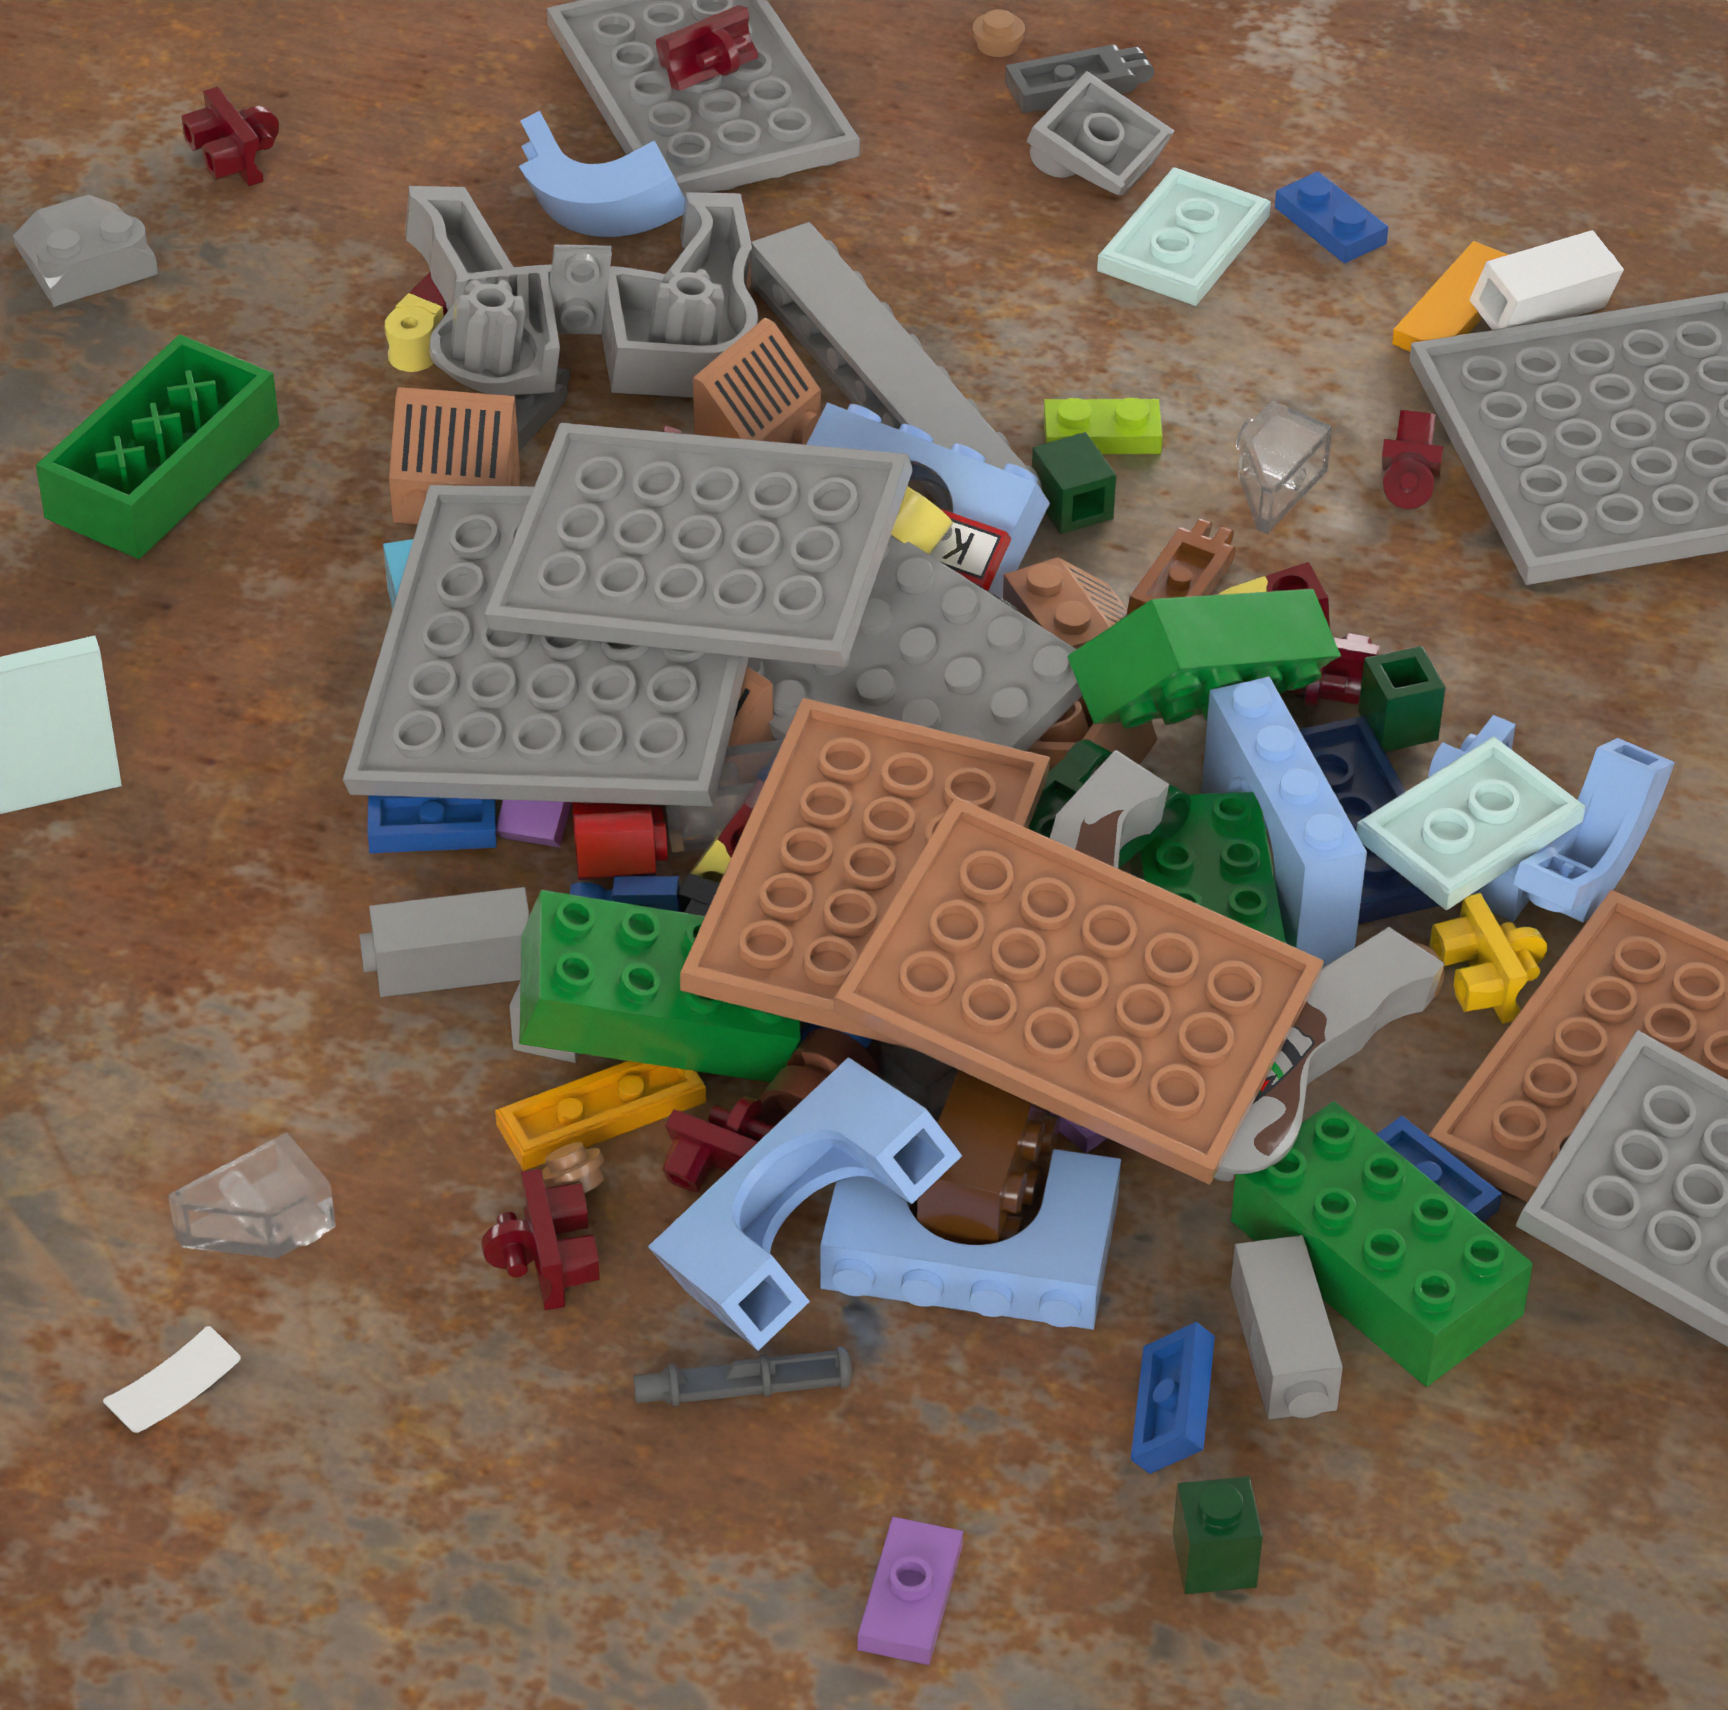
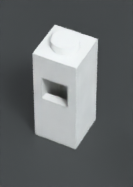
[1469,230,1624,330]

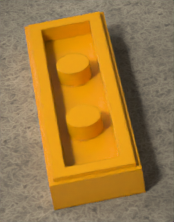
[1392,241,1508,352]
[495,1061,706,1171]

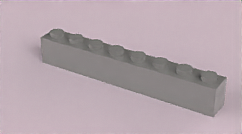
[751,222,1042,513]

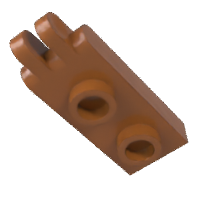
[1127,518,1236,615]

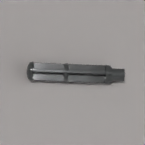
[633,1347,853,1407]

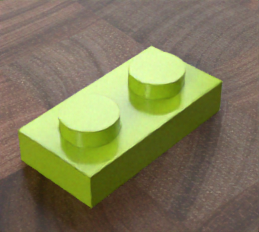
[1043,398,1163,454]

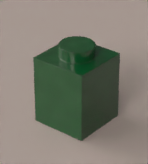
[1032,432,1116,534]
[1358,646,1446,752]
[1172,1476,1263,1594]

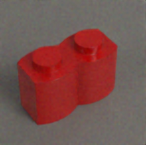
[572,802,668,881]

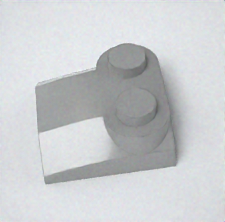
[1026,71,1174,195]
[13,195,158,307]

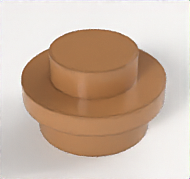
[972,9,1025,57]
[542,1142,605,1193]

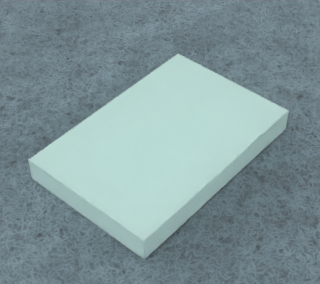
[1097,167,1271,306]
[0,636,122,814]
[1356,736,1585,910]

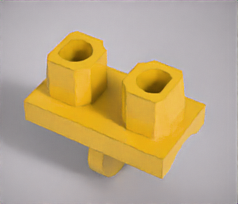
[1430,893,1547,1024]

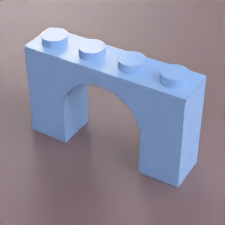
[806,402,1050,601]
[1201,677,1367,966]
[648,1057,962,1351]
[820,1149,1121,1330]

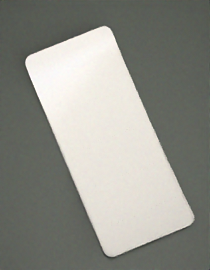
[103,1326,241,1433]

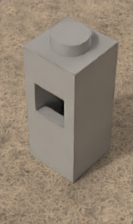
[359,887,530,997]
[1230,1235,1343,1420]

